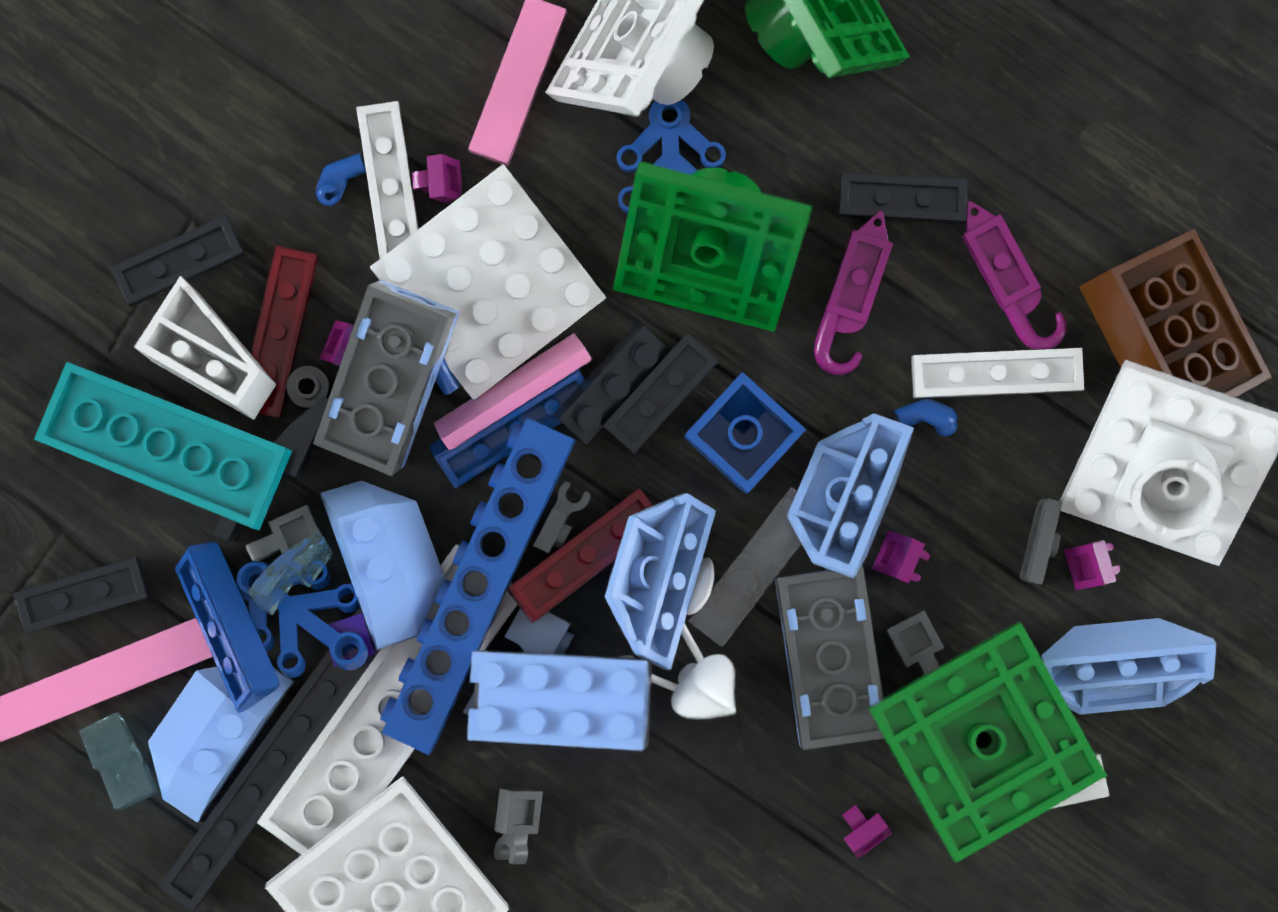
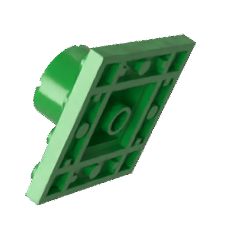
[745,0,910,78]
[613,162,812,332]
[867,622,1107,863]

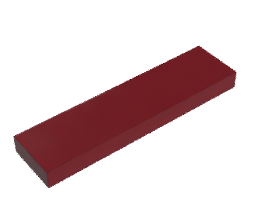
[251,246,319,418]
[507,488,653,624]

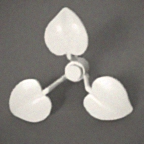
[621,557,735,718]

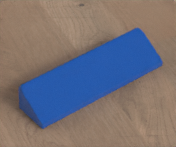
[430,369,585,489]
[175,542,280,713]

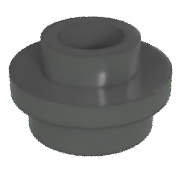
[287,366,330,408]

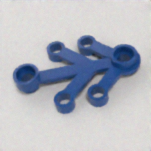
[617,99,726,213]
[235,561,368,678]

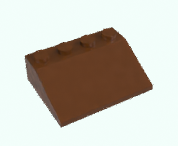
[1079,229,1272,398]

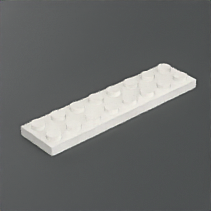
[257,544,517,855]

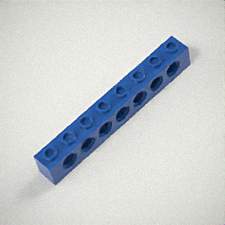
[380,418,575,755]

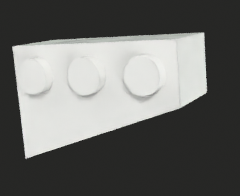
[134,276,276,420]

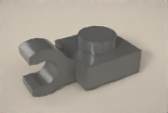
[533,481,590,554]
[246,505,326,562]
[885,610,944,676]
[494,788,543,864]

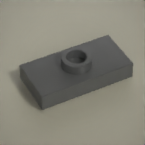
[1019,498,1062,585]

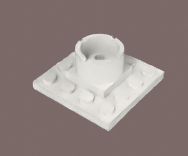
[545,0,714,116]
[1060,360,1278,566]

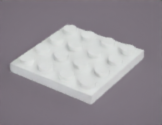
[370,164,606,400]
[265,776,509,912]

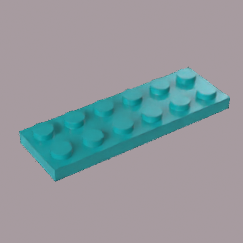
[34,362,292,530]

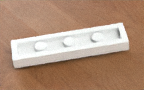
[356,101,419,259]
[911,348,1084,399]

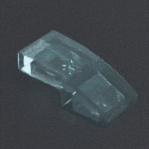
[248,533,333,615]
[79,712,158,811]

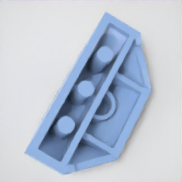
[787,413,914,578]
[320,481,445,650]
[605,493,716,670]
[1041,618,1216,715]
[148,667,295,823]

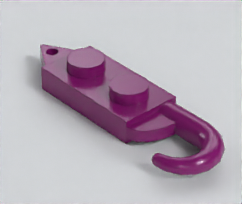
[961,201,1066,350]
[814,211,893,375]

